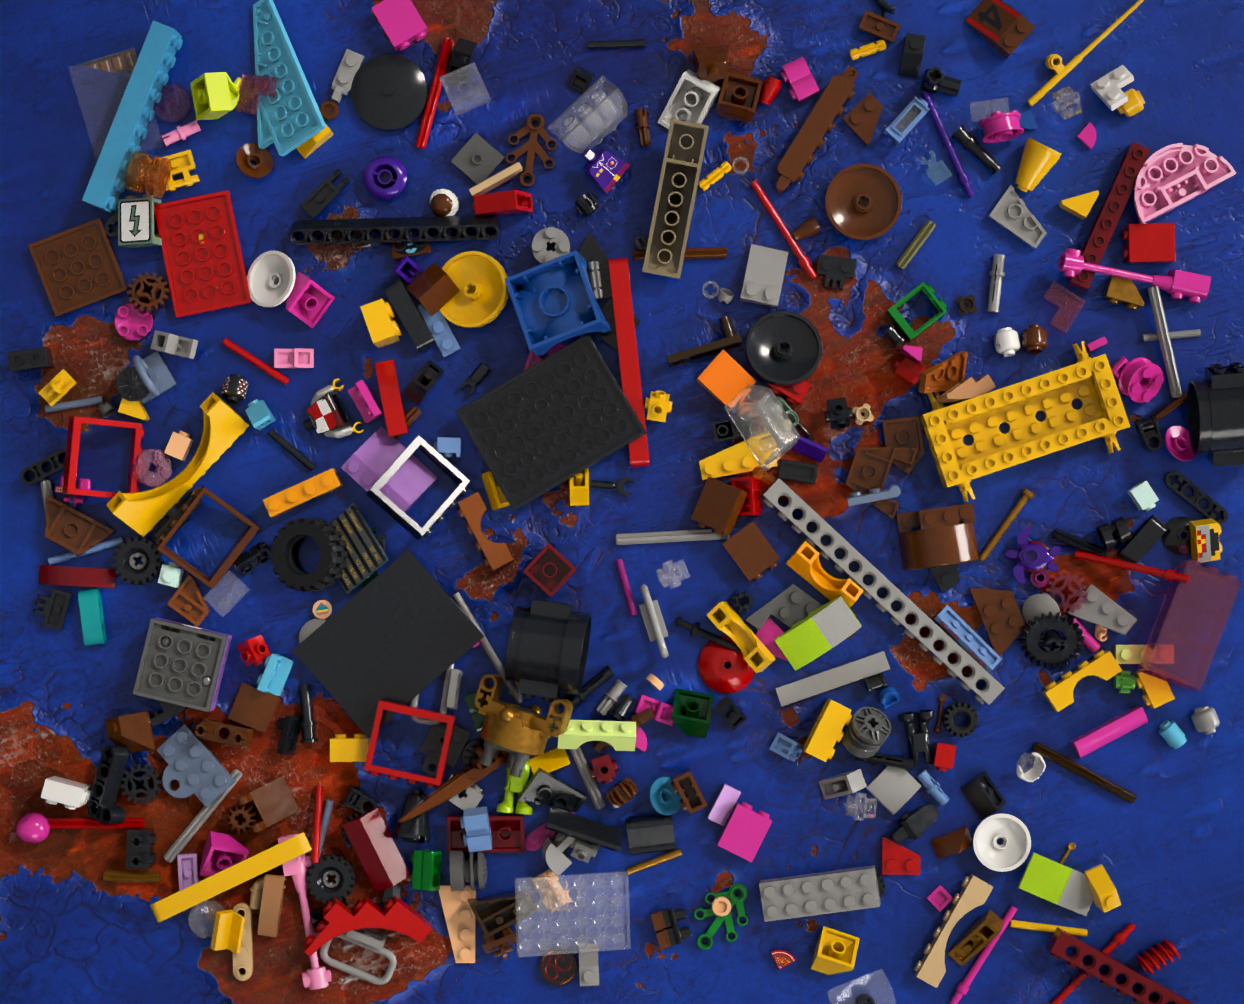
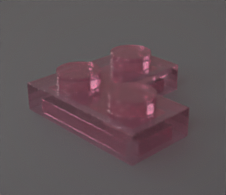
[237,73,277,115]
[1043,281,1086,334]

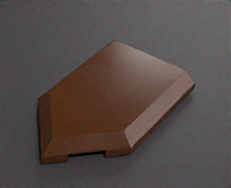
[882,416,925,475]

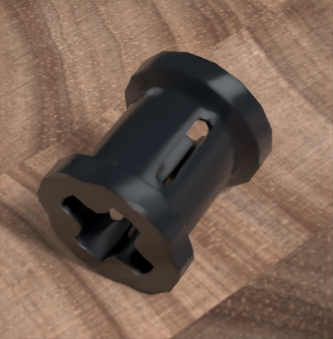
[882,323,907,348]
[864,672,888,695]

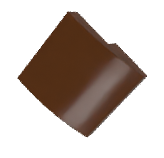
[227,682,280,733]

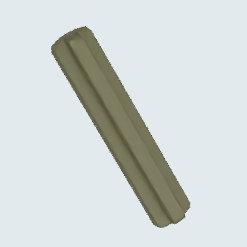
[896,220,936,270]

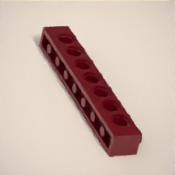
[1066,142,1151,292]
[1046,927,1193,1004]

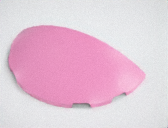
[1134,143,1237,224]

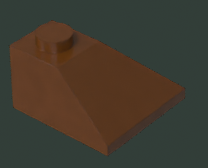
[105,711,155,753]

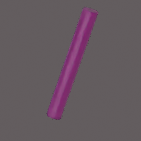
[615,559,637,616]

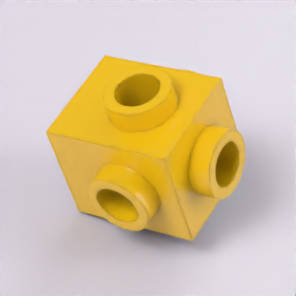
[644,390,673,422]

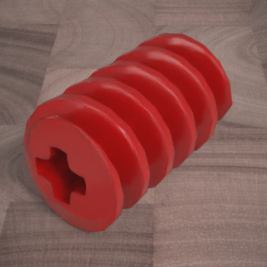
[1136,939,1181,977]

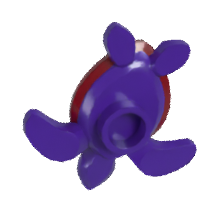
[1002,527,1061,584]

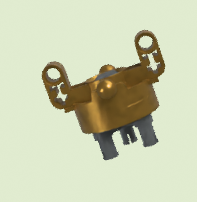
[475,674,573,778]

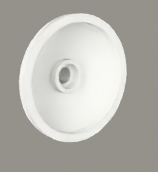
[247,251,296,308]
[973,813,1031,872]

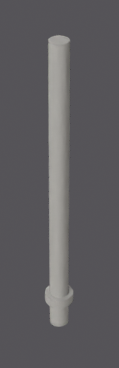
[452,592,524,704]

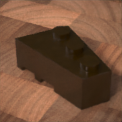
[467,889,538,938]

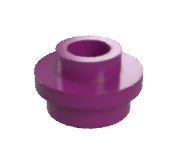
[1030,570,1049,587]

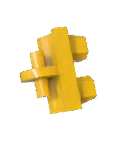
[38,369,77,407]

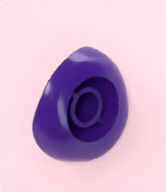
[363,156,407,200]

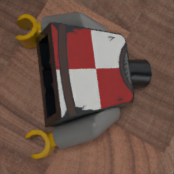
[303,378,364,438]

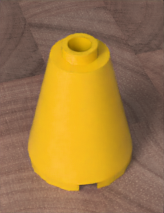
[1015,137,1061,193]

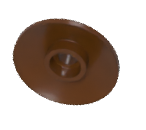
[235,143,273,178]

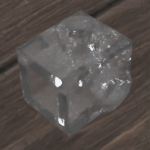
[1051,86,1082,120]
[656,559,691,589]
[845,792,877,821]

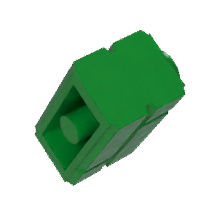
[410,849,442,891]

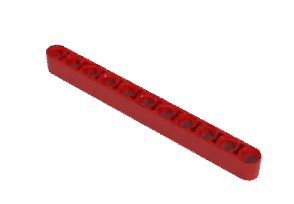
[608,257,650,468]

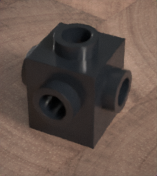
[824,397,853,429]

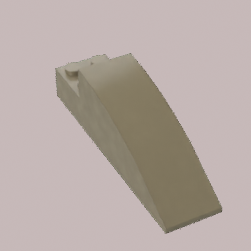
[642,118,709,279]

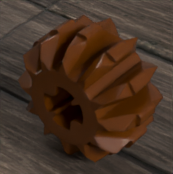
[605,777,639,808]
[225,803,258,835]

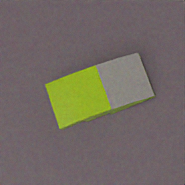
[774,595,862,671]
[1018,852,1093,916]

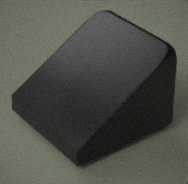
[567,66,595,95]

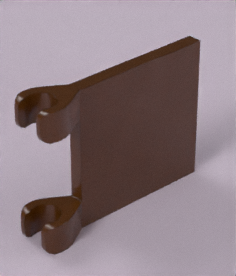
[237,776,299,834]

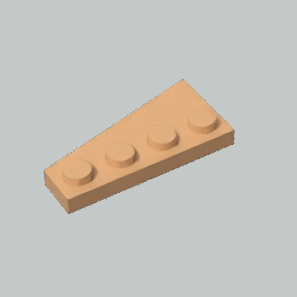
[438,885,476,963]

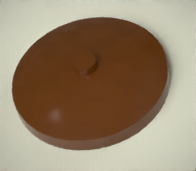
[825,163,902,241]

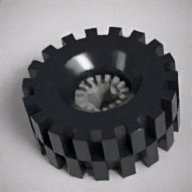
[112,537,164,585]
[306,854,357,904]

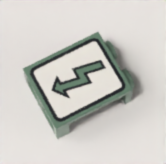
[118,194,162,248]

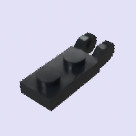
[300,169,350,219]

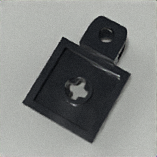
[419,722,471,778]

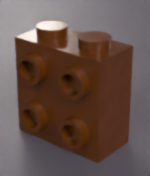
[670,768,708,814]

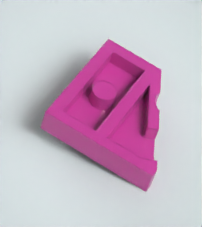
[756,617,787,661]

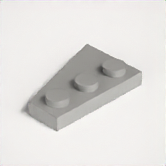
[988,185,1047,249]
[1067,584,1137,635]

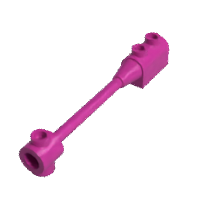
[1058,248,1211,303]

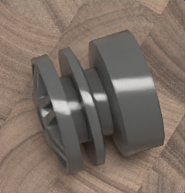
[842,707,891,758]
[449,850,487,892]

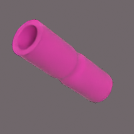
[1073,617,1101,653]

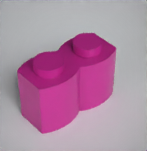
[780,57,820,103]

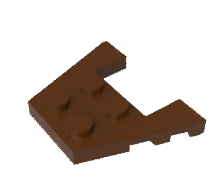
[845,447,918,519]

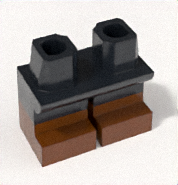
[650,907,692,950]

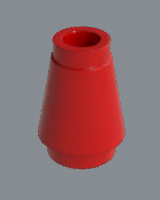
[759,76,782,105]

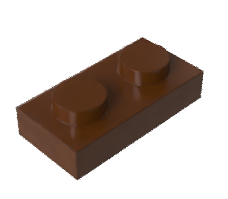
[858,10,901,44]

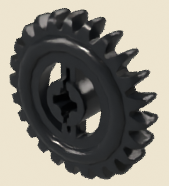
[1020,612,1084,670]

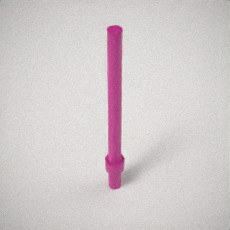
[949,905,1018,1004]

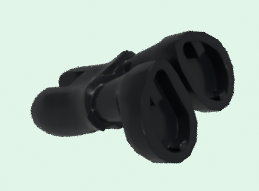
[898,709,934,766]

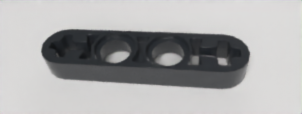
[1164,471,1228,524]

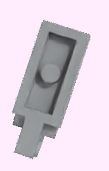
[331,49,365,103]

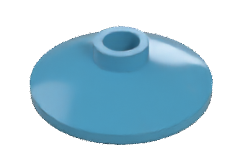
[649,777,682,816]

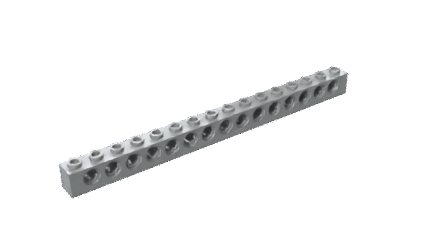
[762,478,1005,705]

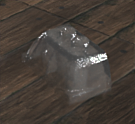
[547,75,628,153]
[724,385,800,471]

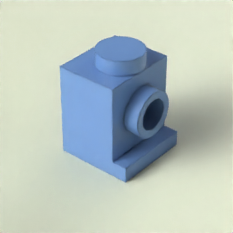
[434,437,462,458]

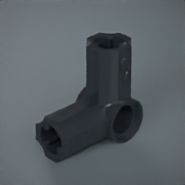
[921,67,961,97]

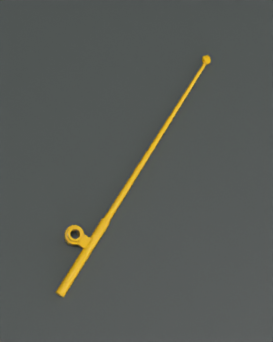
[1027,0,1144,107]

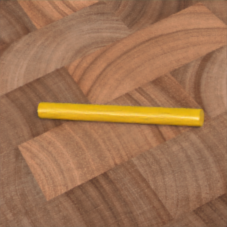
[1010,920,1088,937]

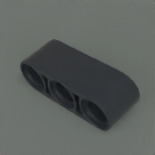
[20,449,66,485]
[1116,514,1168,564]

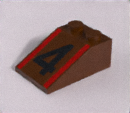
[964,0,1035,60]

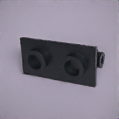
[233,541,273,576]

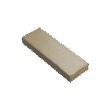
[469,162,524,199]

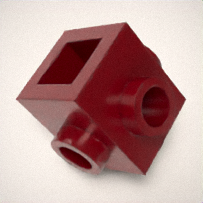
[590,753,618,784]

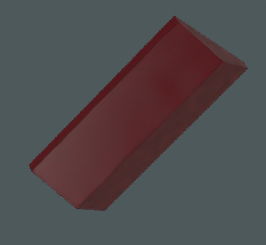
[342,807,411,892]
[447,815,525,853]

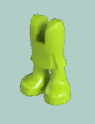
[496,761,533,815]

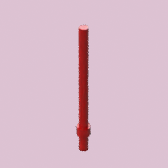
[750,180,817,280]
[1075,550,1190,583]
[1049,922,1136,1004]

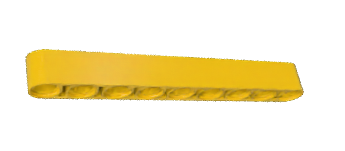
[150,832,312,923]

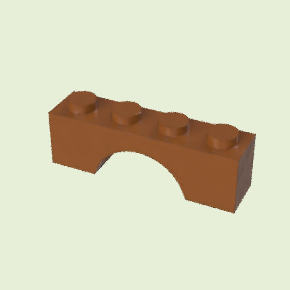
[457,492,514,571]

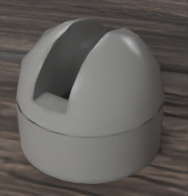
[717,288,734,305]

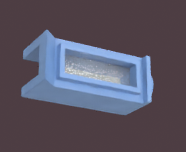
[883,96,930,146]

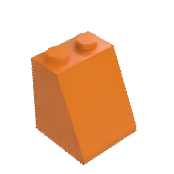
[696,350,757,411]

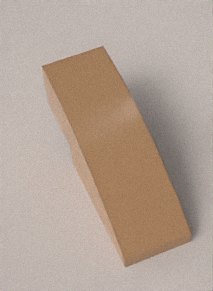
[935,374,996,403]
[257,874,285,937]

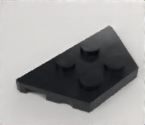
[578,233,632,300]

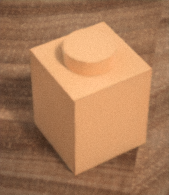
[164,430,194,461]

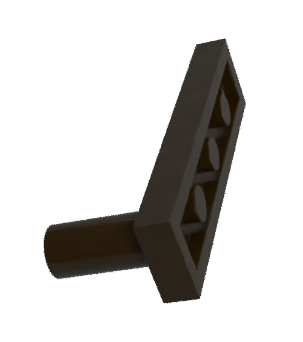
[667,315,742,368]

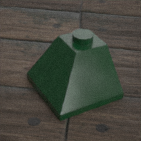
[671,688,714,739]

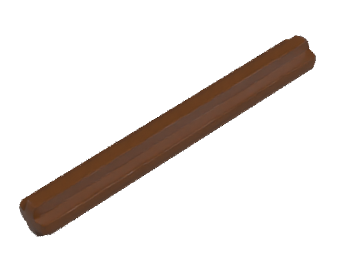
[633,247,727,261]

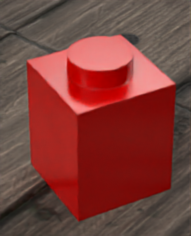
[932,742,956,771]

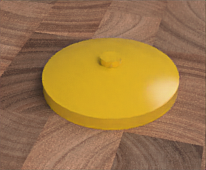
[440,251,509,328]

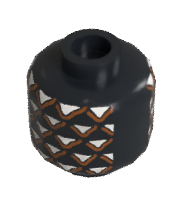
[221,374,248,404]

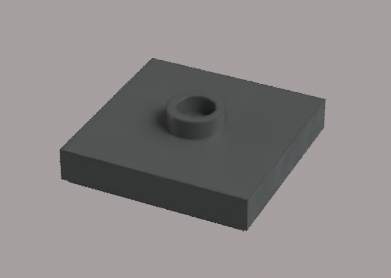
[451,133,505,184]

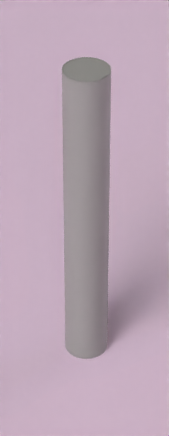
[1142,329,1201,342]

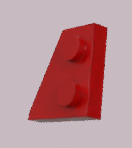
[881,836,921,875]

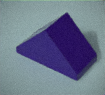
[393,255,424,284]

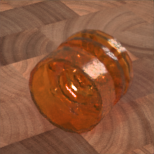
[126,151,171,198]

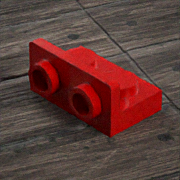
[767,381,811,405]
[731,477,763,516]

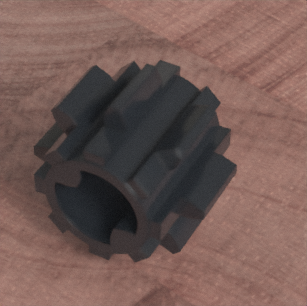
[574,192,599,218]
[732,589,755,612]

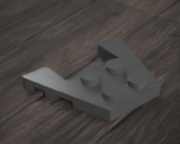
[744,584,822,630]

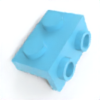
[257,653,294,696]

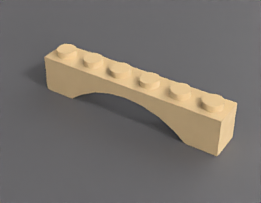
[914,874,993,988]

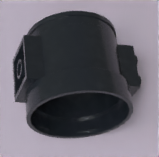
[1187,362,1244,466]
[505,599,592,701]

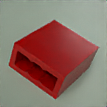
[1122,223,1176,264]

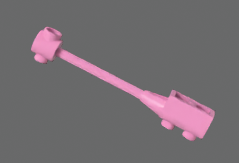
[277,833,332,990]

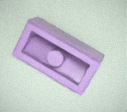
[707,783,741,826]

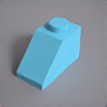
[245,399,276,430]

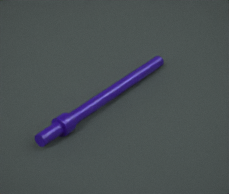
[922,91,975,198]

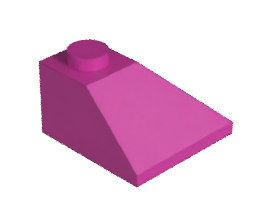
[286,272,335,328]
[199,831,249,877]

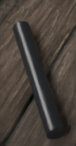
[588,39,645,49]
[267,429,316,471]

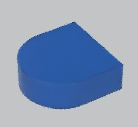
[879,687,901,709]

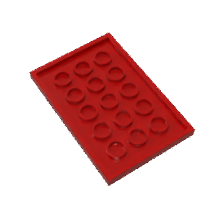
[154,190,252,318]

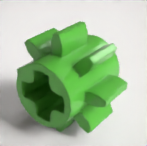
[1113,670,1136,694]

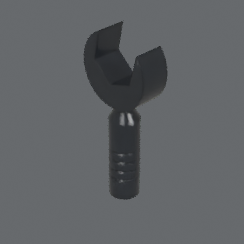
[591,477,635,496]

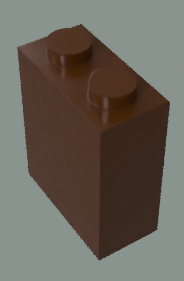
[690,476,748,536]
[721,521,780,582]

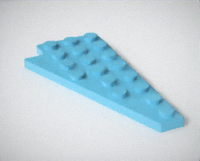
[253,0,326,157]

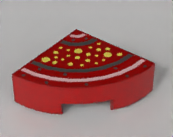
[770,949,796,969]

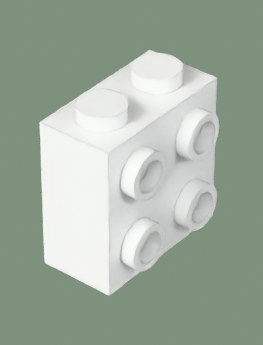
[41,776,91,810]

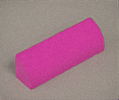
[1070,706,1148,758]

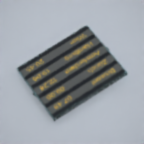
[330,503,389,593]

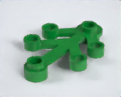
[694,883,748,950]

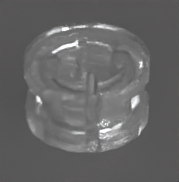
[732,157,749,175]
[702,281,719,299]

